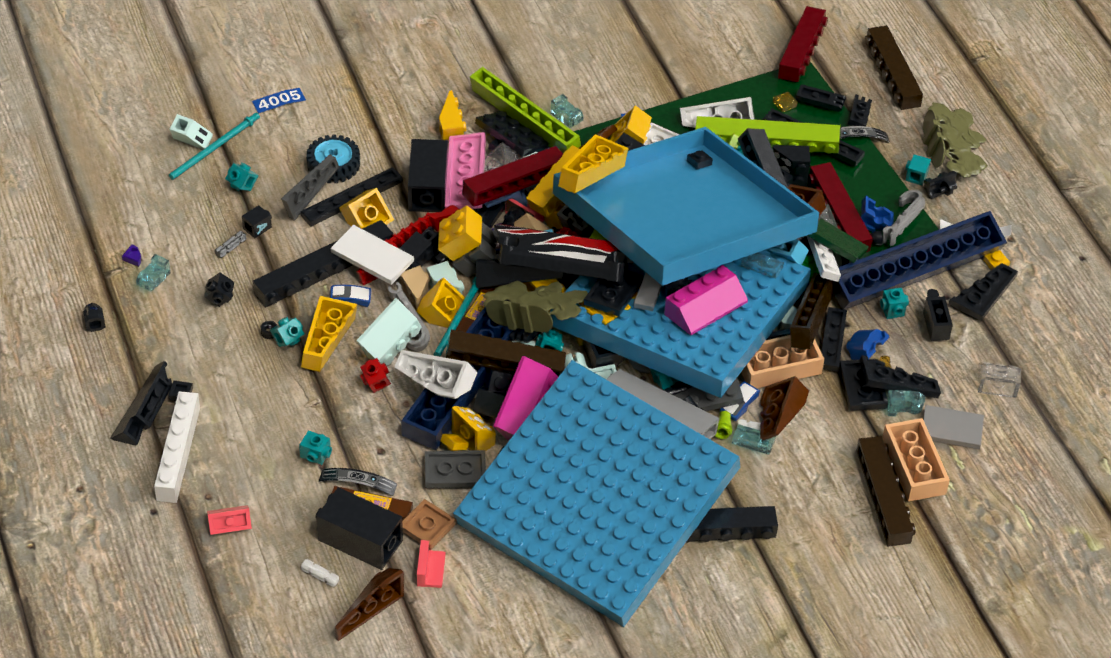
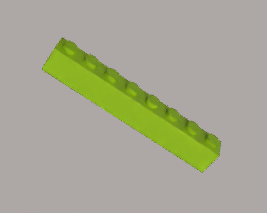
[470,67,581,153]
[695,116,840,153]

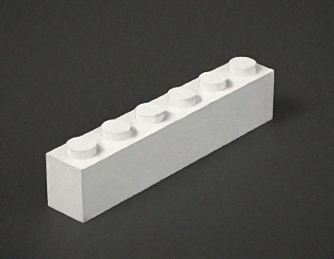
[154,392,200,503]

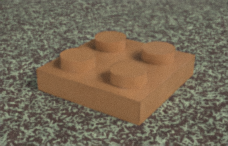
[403,499,457,550]

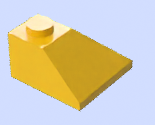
[416,277,465,328]

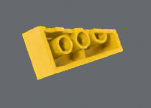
[558,134,628,193]
[526,145,580,218]
[301,296,357,372]

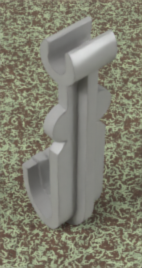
[883,190,925,246]
[388,282,430,352]

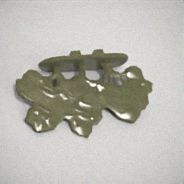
[922,102,988,178]
[483,281,588,333]

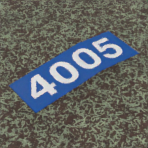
[252,88,306,113]

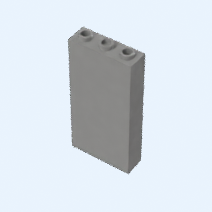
[606,369,719,439]

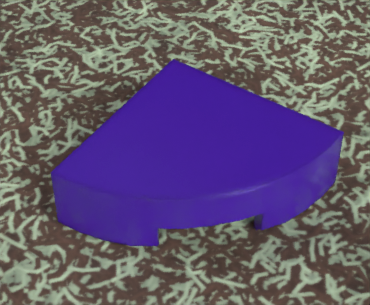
[122,244,141,267]

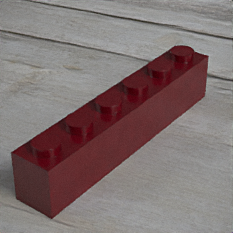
[778,6,828,82]
[462,146,563,207]
[808,162,873,252]

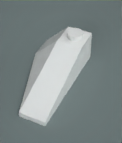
[680,97,754,128]
[395,350,477,399]

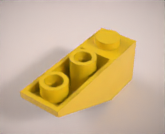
[439,90,467,142]

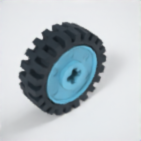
[306,134,360,184]

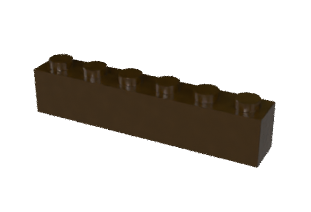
[865,25,923,110]
[790,273,833,350]
[445,329,566,377]
[856,436,916,547]

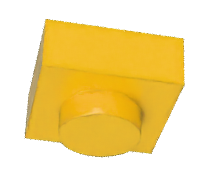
[983,250,1010,270]
[440,434,469,451]

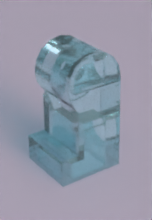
[551,94,584,128]
[136,254,171,292]
[887,390,925,416]

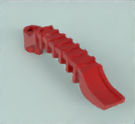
[356,205,460,285]

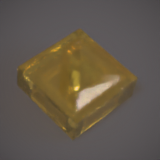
[773,92,798,112]

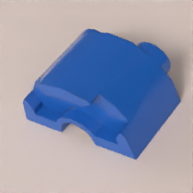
[861,196,894,232]
[846,329,889,360]

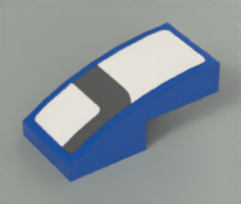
[330,285,371,307]
[720,381,760,422]

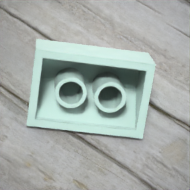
[356,298,422,366]

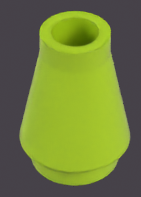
[715,411,732,439]

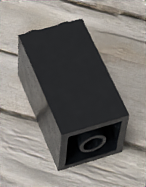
[408,139,448,212]
[315,487,403,570]

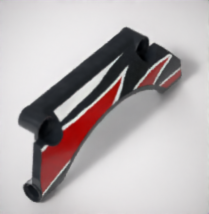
[493,224,634,282]

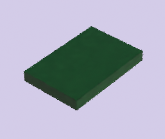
[807,219,869,263]

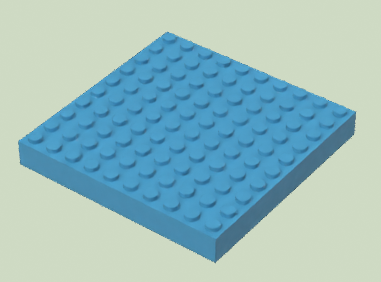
[553,127,819,286]
[550,250,811,398]
[453,360,740,627]

